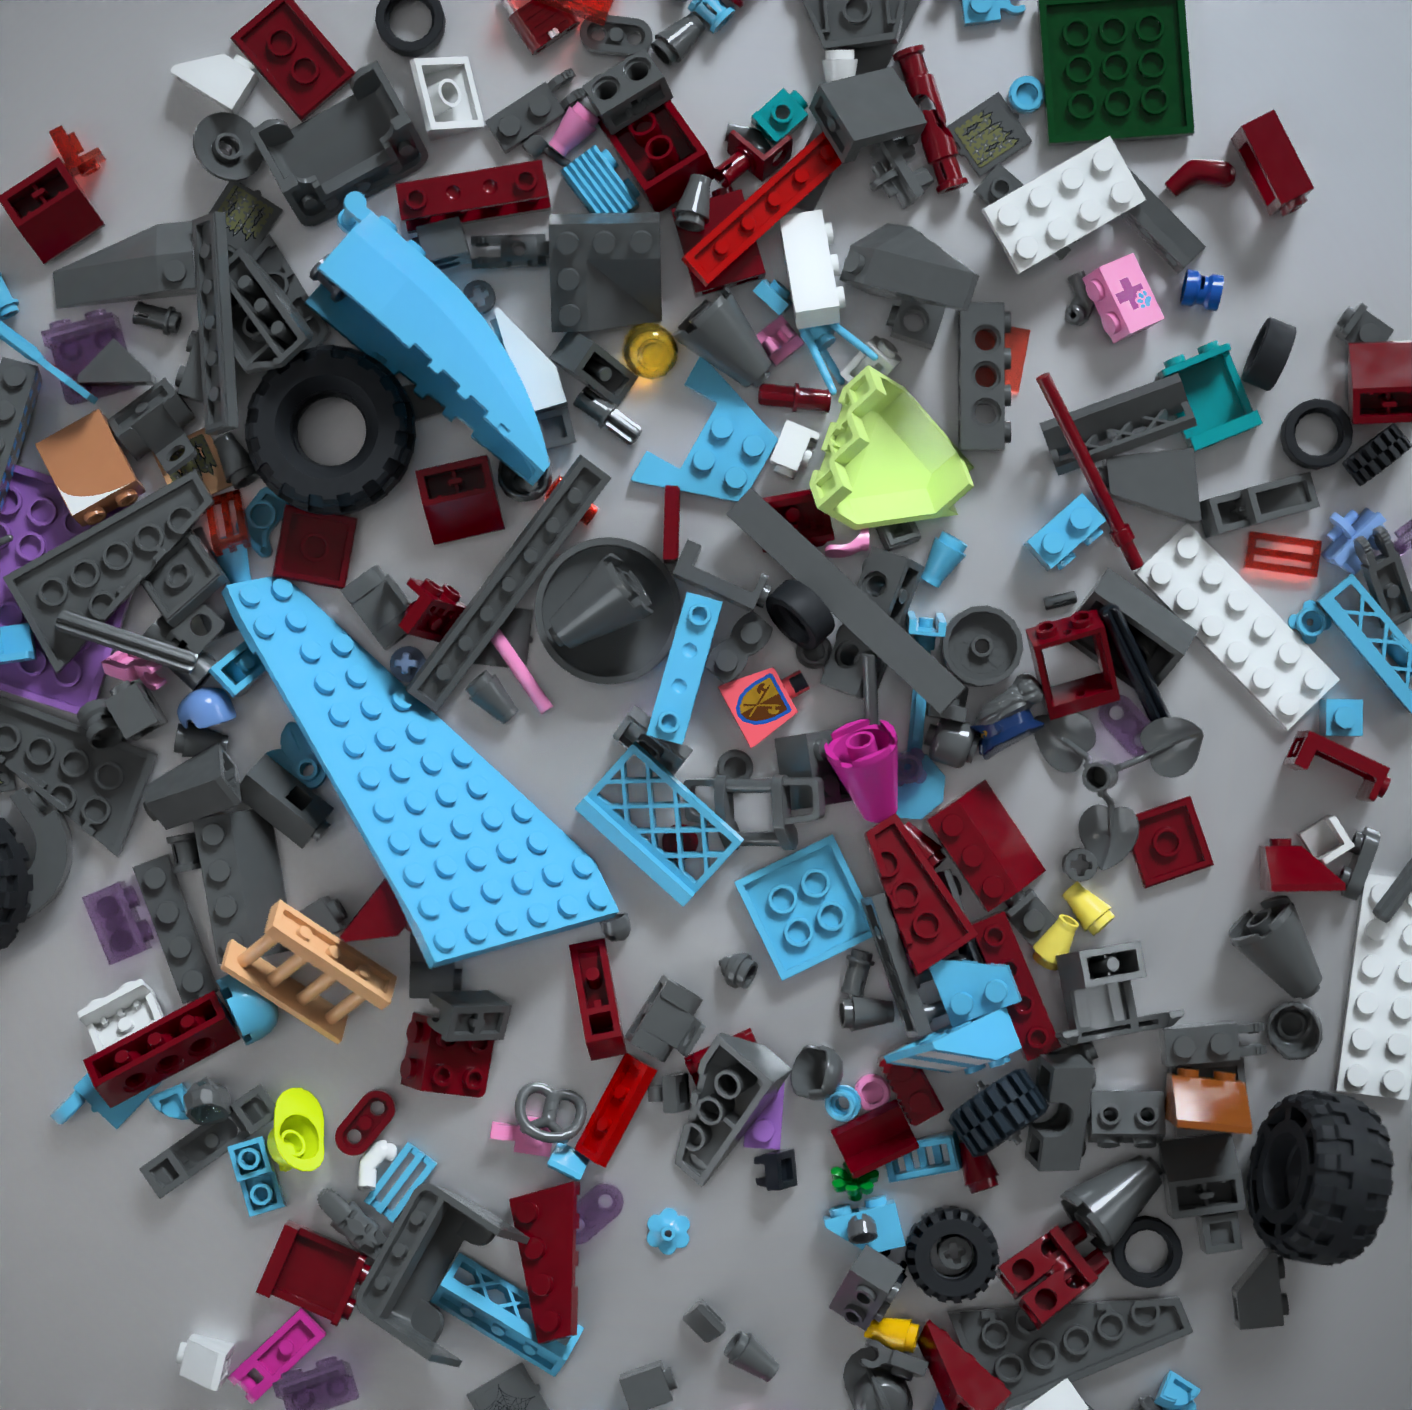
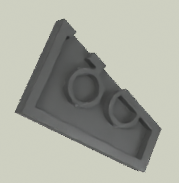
[251,234,331,350]

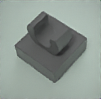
[648,1073,690,1113]

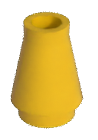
[864,1318,920,1354]

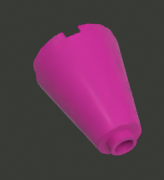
[824,719,898,823]

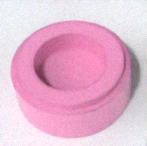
[854,1074,891,1111]

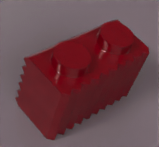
[877,1043,944,1126]

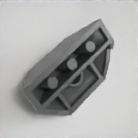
[228,247,314,374]

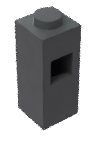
[240,754,334,849]

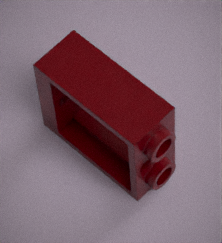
[1231,110,1314,217]
[1025,609,1121,720]

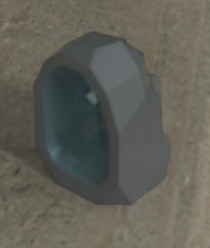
[183,1077,233,1125]

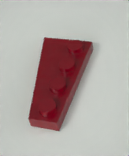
[864,813,978,977]

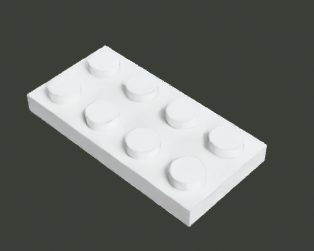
[981,136,1146,274]

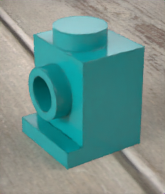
[751,88,808,147]

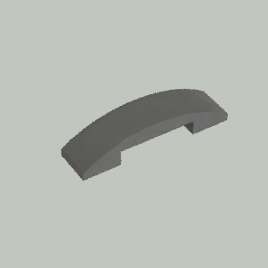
[139,1084,275,1199]

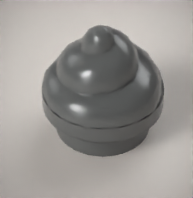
[719,953,758,989]

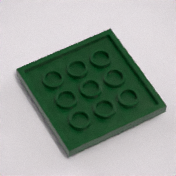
[1037,0,1195,146]

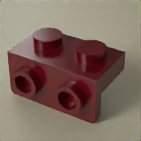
[762,489,835,553]

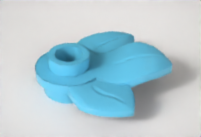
[264,722,327,790]

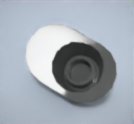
[843,1347,913,1410]

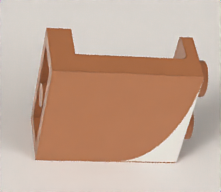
[35,409,146,527]

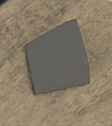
[683,1299,726,1343]

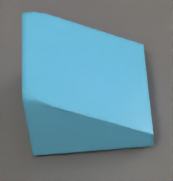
[547,1143,590,1181]

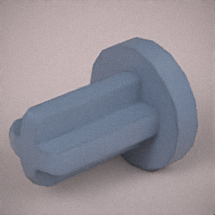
[390,646,426,683]

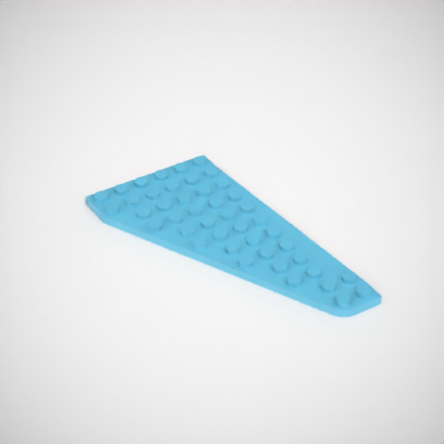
[221,577,619,969]

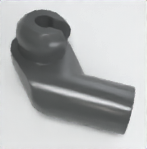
[1065,271,1095,326]

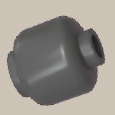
[924,718,980,768]

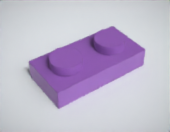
[743,1082,785,1150]

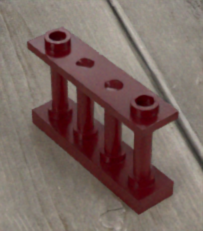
[395,159,552,234]

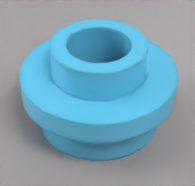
[825,1085,861,1122]

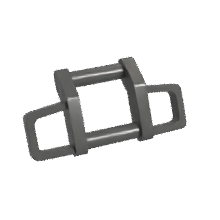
[683,775,825,850]

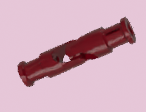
[892,45,968,194]

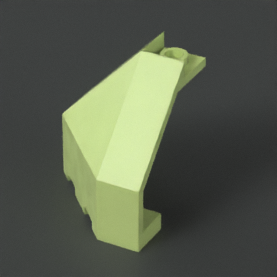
[809,365,974,530]

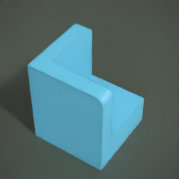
[0,623,37,665]

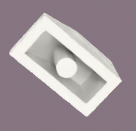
[170,53,259,115]
[176,1334,235,1391]

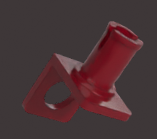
[712,130,793,188]

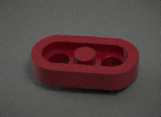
[335,1089,396,1156]

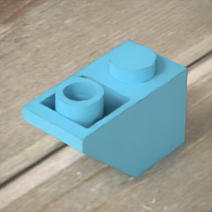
[823,1195,906,1252]

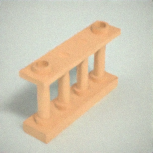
[220,900,397,1044]

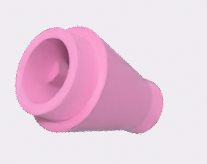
[548,101,600,157]

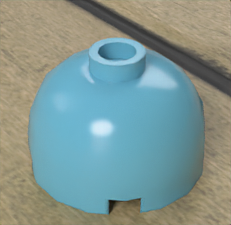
[216,975,279,1046]

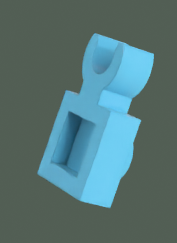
[961,0,1026,27]

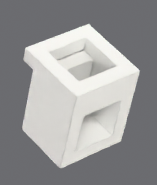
[769,420,821,480]

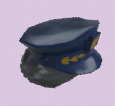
[970,673,1044,760]

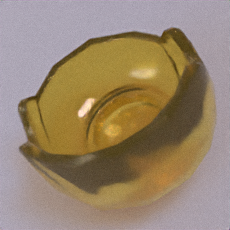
[621,323,679,380]

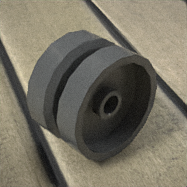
[939,605,1023,687]

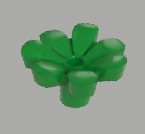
[831,1162,879,1202]

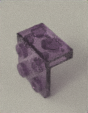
[41,309,135,405]

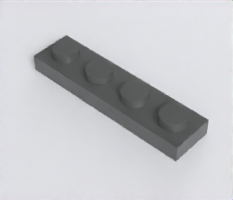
[133,854,219,1004]

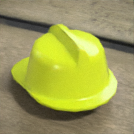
[267,1088,325,1172]

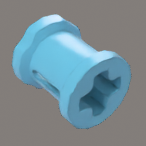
[687,0,736,34]

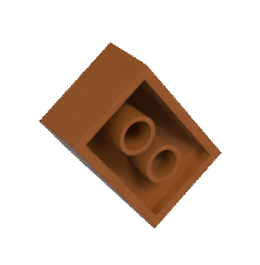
[1165,1067,1253,1135]

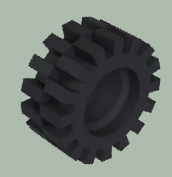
[1342,423,1412,486]

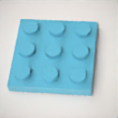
[734,834,873,981]

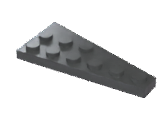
[3,469,215,674]

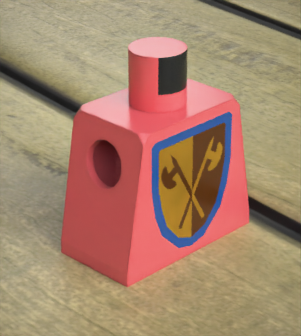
[718,667,810,748]

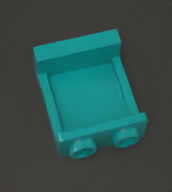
[1157,340,1263,453]

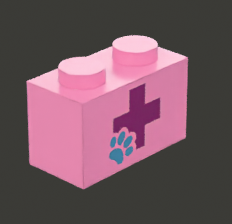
[1082,253,1165,344]

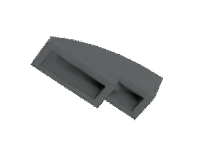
[1200,472,1320,538]

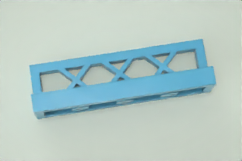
[1315,573,1412,714]
[430,1252,584,1377]

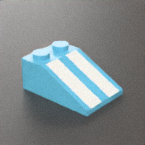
[884,1007,1022,1075]

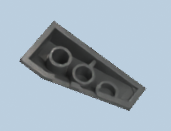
[839,223,979,311]
[675,1033,793,1187]

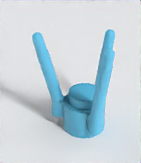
[799,323,878,395]

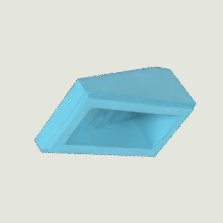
[885,1130,962,1183]

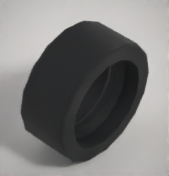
[375,0,446,57]
[1242,317,1296,391]
[1280,399,1353,470]
[765,579,835,650]
[1111,1215,1183,1288]

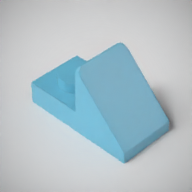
[208,641,267,698]

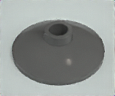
[193,112,263,181]

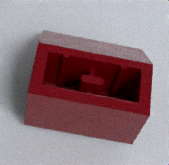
[0,157,105,265]
[1348,340,1412,424]
[415,455,505,545]

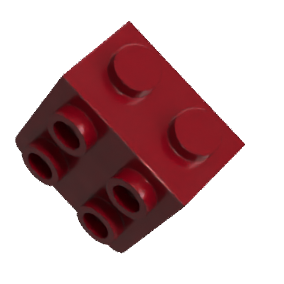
[400,1012,494,1098]

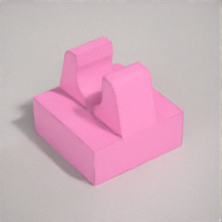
[756,315,804,367]

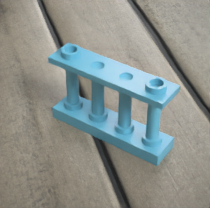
[646,592,723,745]

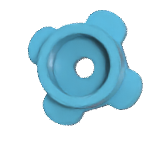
[1288,600,1332,644]

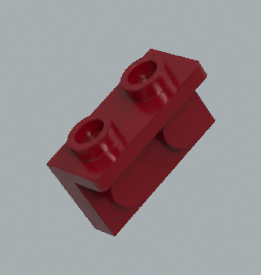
[398,578,466,643]

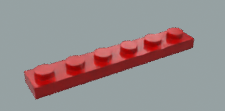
[681,132,843,287]

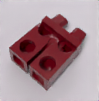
[996,1220,1110,1330]

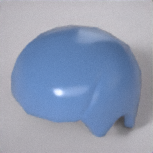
[177,687,237,729]

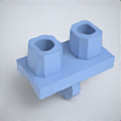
[1320,508,1391,575]

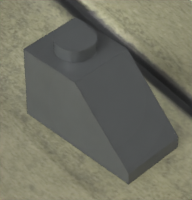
[549,332,638,407]

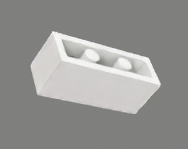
[779,209,846,329]

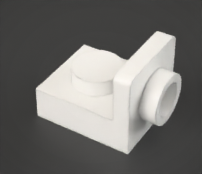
[840,335,902,382]

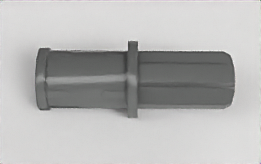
[573,386,642,445]

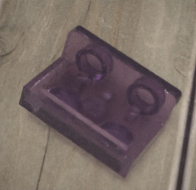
[82,880,154,965]
[272,1356,359,1410]

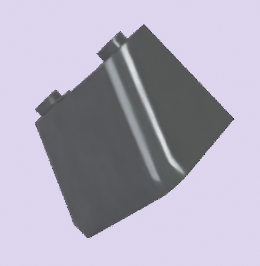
[249,61,428,226]

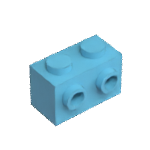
[1024,493,1106,571]

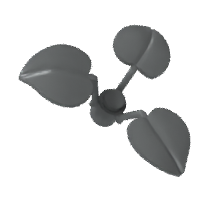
[1034,712,1204,870]

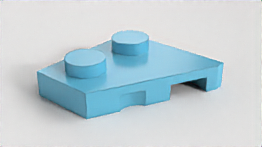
[929,959,1022,1027]

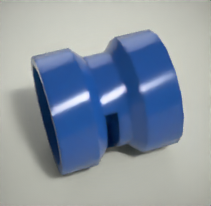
[1180,269,1224,311]

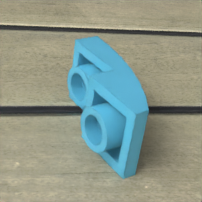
[227,1136,287,1217]

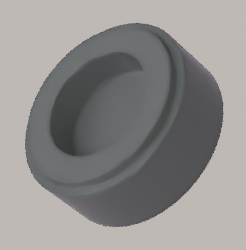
[717,749,753,779]

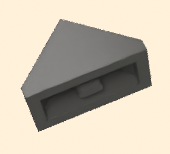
[77,338,157,387]

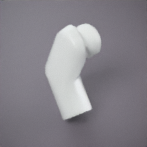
[357,1140,397,1191]

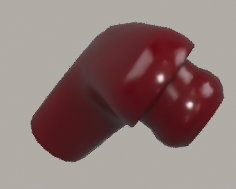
[1164,159,1236,197]

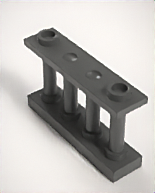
[860,869,982,1038]

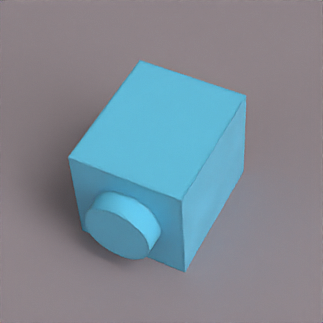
[1319,699,1363,737]

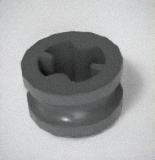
[463,280,496,314]

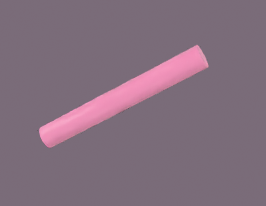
[490,628,553,715]

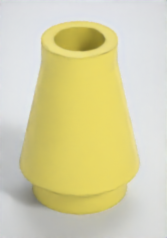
[1062,881,1115,936]
[1032,914,1079,971]

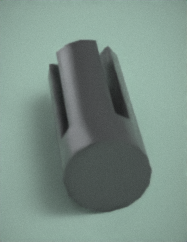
[1043,591,1077,610]

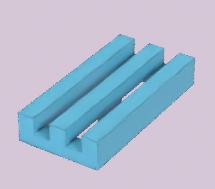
[364,1141,437,1223]

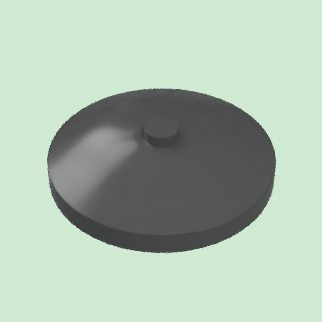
[535,537,681,684]

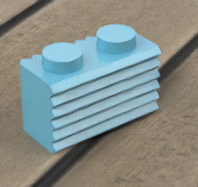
[560,145,641,213]

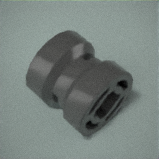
[77,699,124,750]

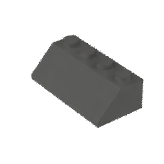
[193,809,290,964]

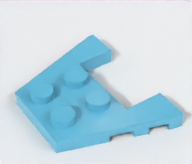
[631,357,778,503]

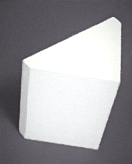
[410,56,485,141]

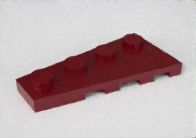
[509,1181,580,1344]

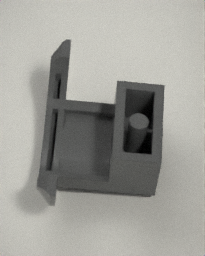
[1055,941,1185,1046]

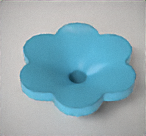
[647,1208,690,1255]

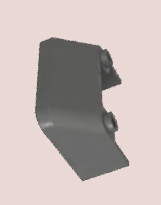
[356,1183,530,1367]

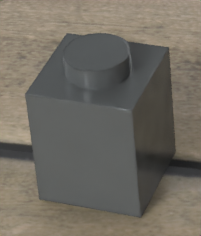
[619,1360,678,1410]

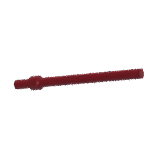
[1036,372,1144,570]

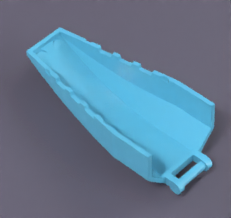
[304,191,550,486]

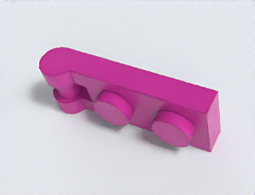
[227,1308,327,1404]

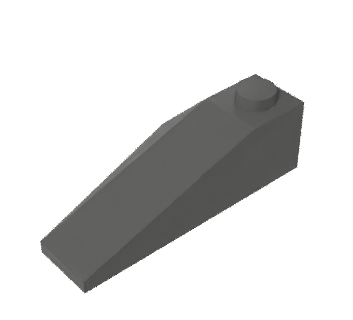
[53,221,197,309]

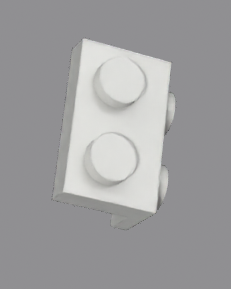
[77,979,164,1052]

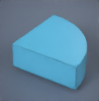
[148,1082,189,1120]
[1154,1370,1201,1409]

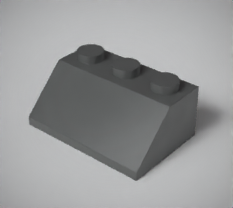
[1068,568,1198,690]

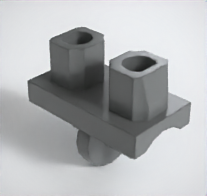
[869,138,934,209]

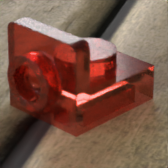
[49,125,106,177]

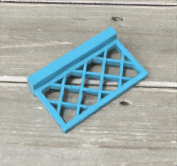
[574,741,744,907]

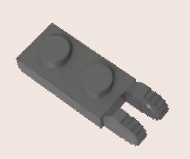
[485,68,587,154]
[1353,525,1412,631]

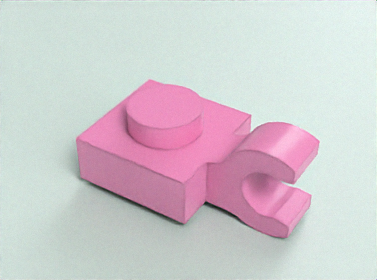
[101,651,167,691]
[490,1115,552,1157]

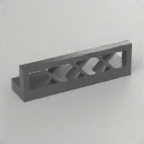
[1121,169,1206,274]
[1039,373,1198,476]

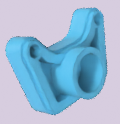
[236,487,291,558]

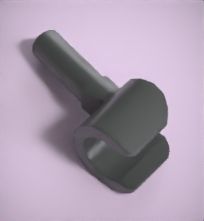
[522,135,571,167]

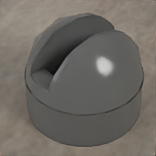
[600,912,631,942]
[847,1213,878,1244]

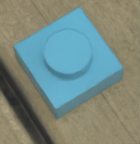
[753,279,792,316]

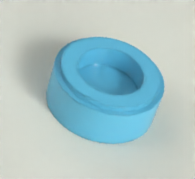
[1008,76,1045,114]
[50,1090,85,1125]

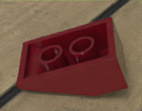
[597,100,714,212]

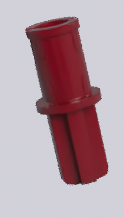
[758,383,831,413]

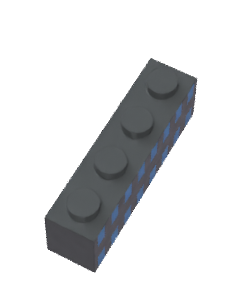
[0,357,42,514]

